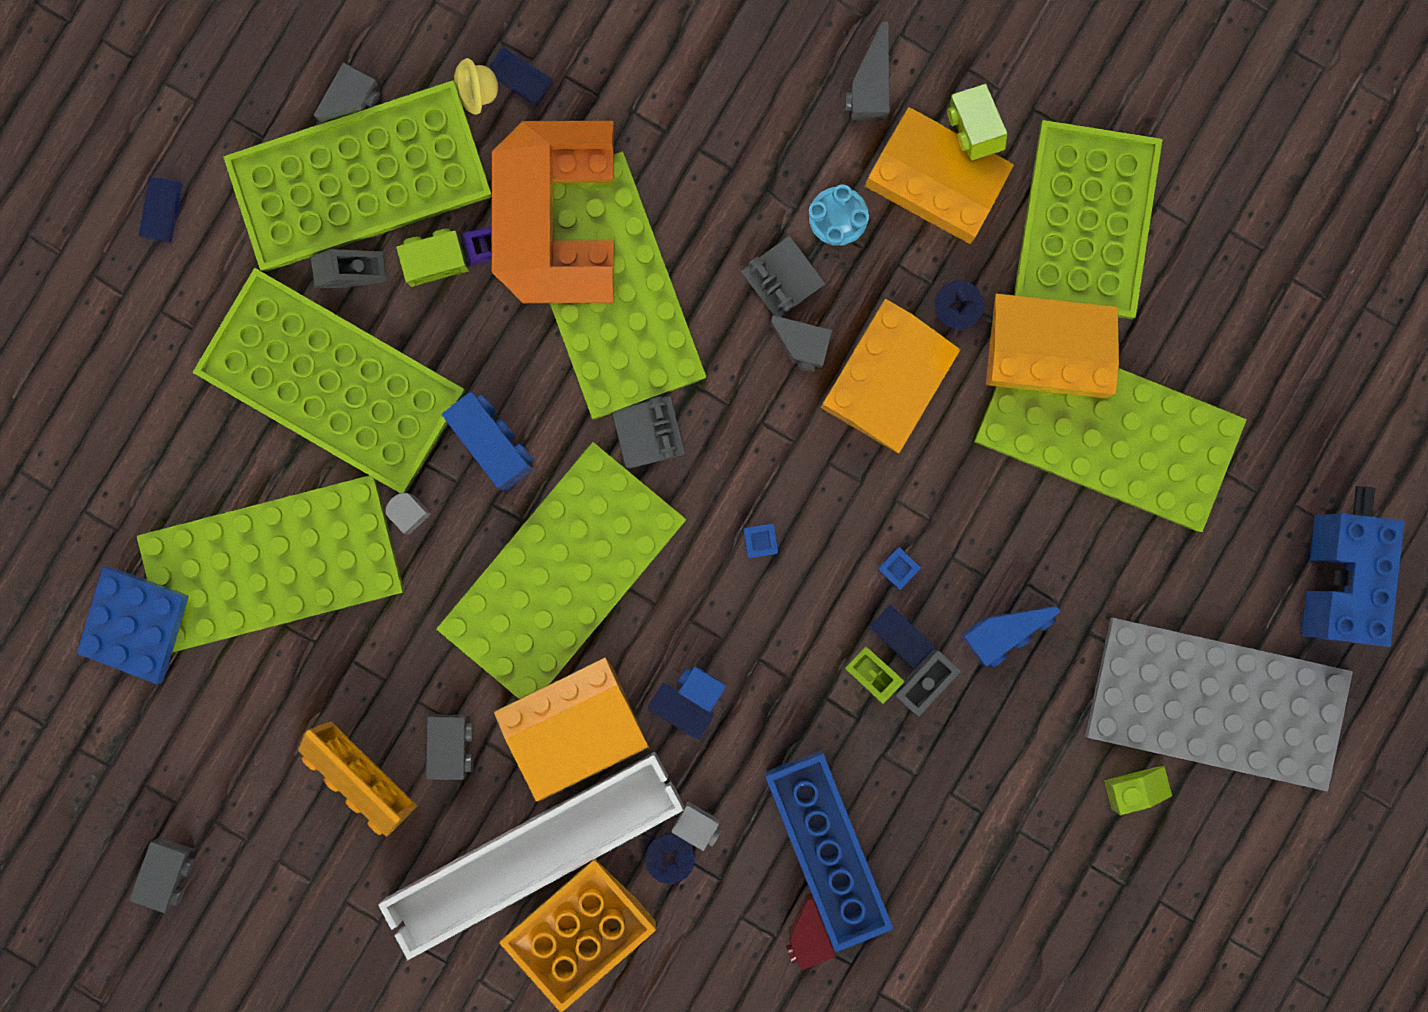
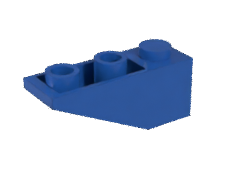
[960,606,1061,667]

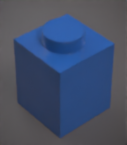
[677,665,726,712]

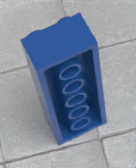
[764,750,893,952]

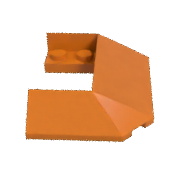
[492,121,614,304]

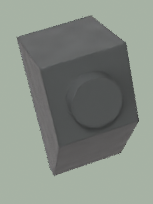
[313,63,381,124]
[311,249,386,288]
[770,315,832,372]

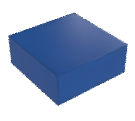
[743,523,778,558]
[877,547,921,590]

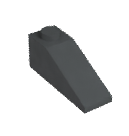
[845,22,889,121]

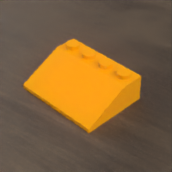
[865,107,1014,244]
[986,294,1119,398]
[820,299,961,454]
[494,658,649,802]
[298,721,417,837]
[499,859,656,1012]

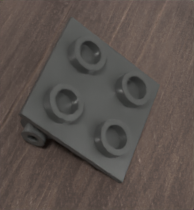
[741,236,825,317]
[612,396,685,469]

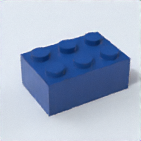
[441,392,534,491]

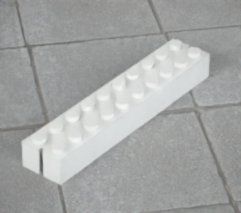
[379,752,684,960]

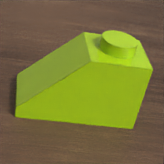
[1104,765,1172,815]

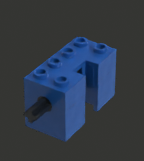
[1301,486,1404,647]

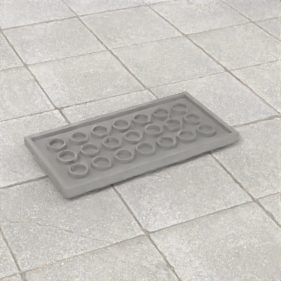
[1085,618,1353,791]

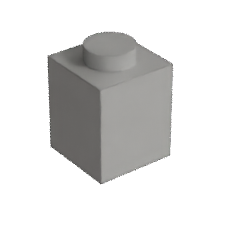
[671,801,721,851]

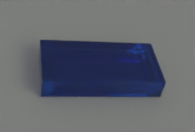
[488,46,553,107]
[139,177,182,243]
[869,604,935,668]
[647,681,715,740]

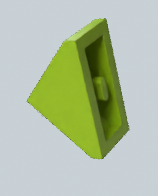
[845,647,905,704]

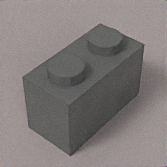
[893,649,961,717]
[426,715,474,780]
[129,837,195,913]

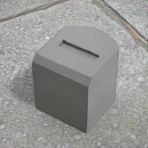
[385,493,431,534]

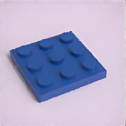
[77,566,189,684]

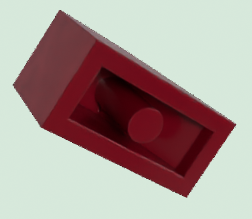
[786,893,836,971]

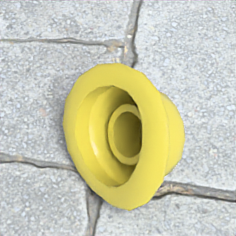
[454,58,498,115]

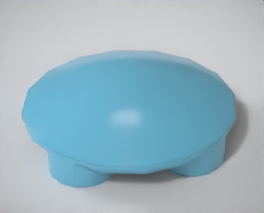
[809,185,869,245]

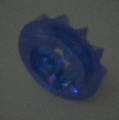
[935,281,984,329]
[645,834,694,884]

